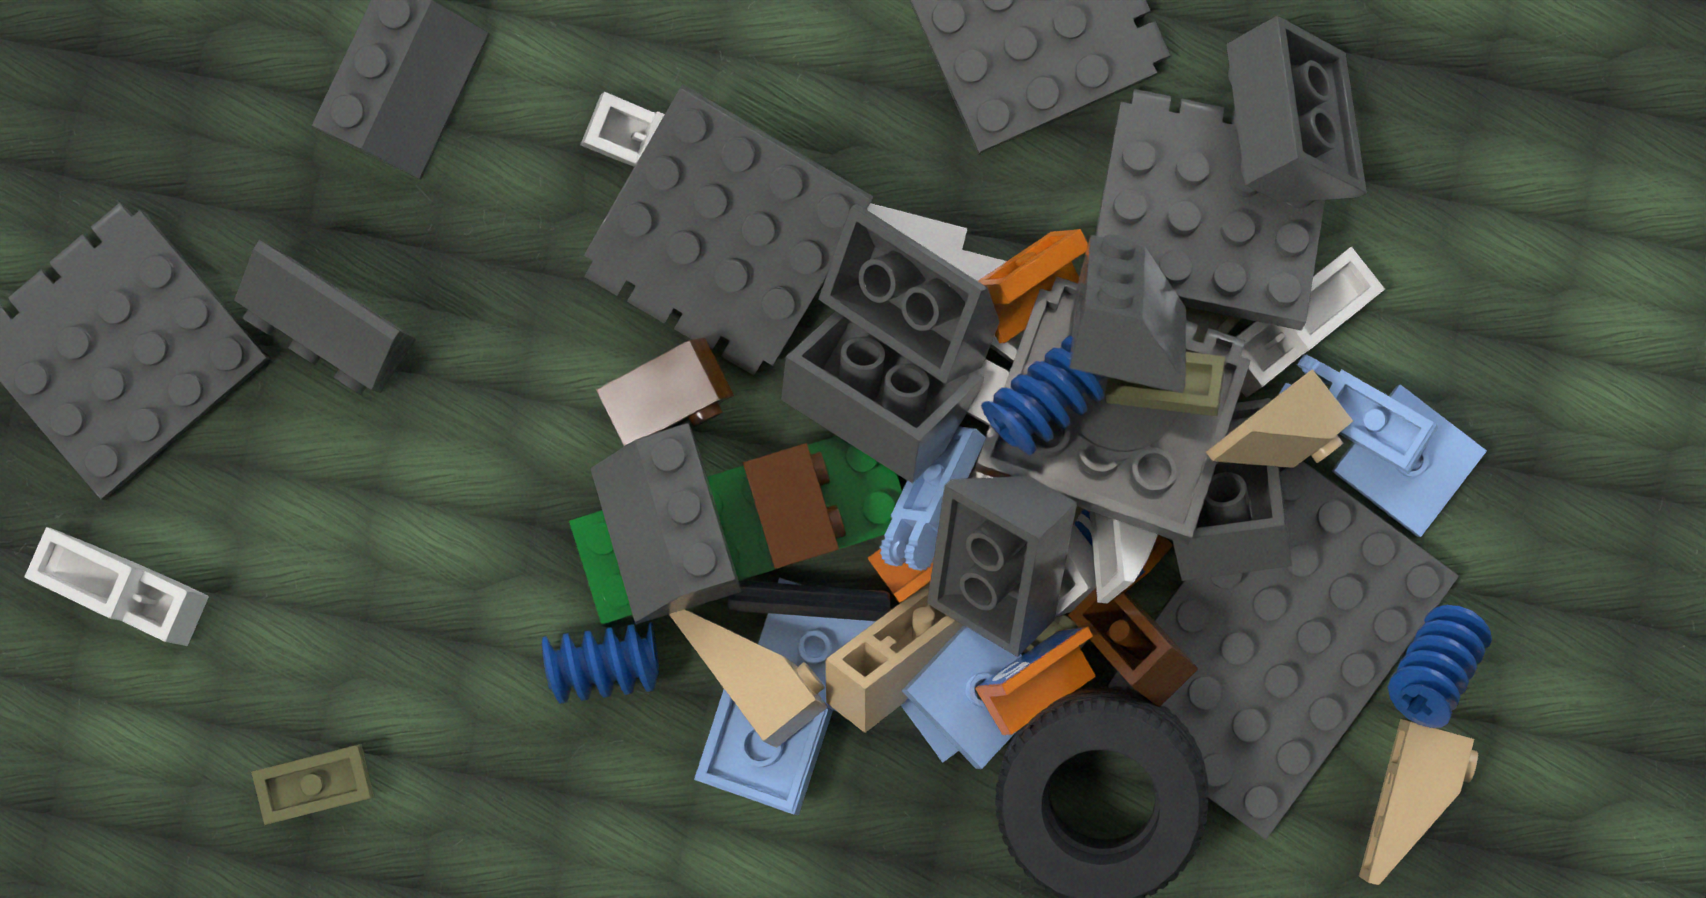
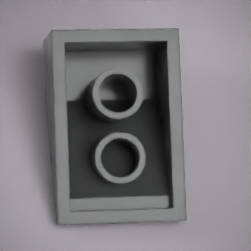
[1173,398,1292,581]

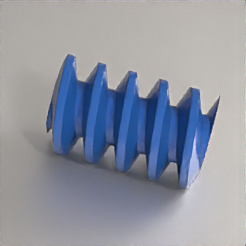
[981,335,1105,456]
[1388,605,1492,728]
[542,622,659,703]

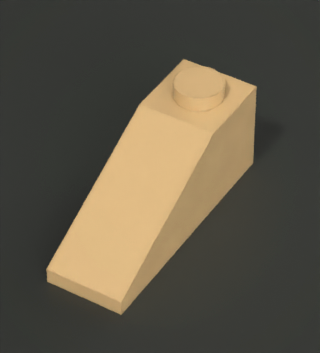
[1206,369,1353,468]
[826,582,963,733]
[669,609,828,748]
[1359,719,1478,885]

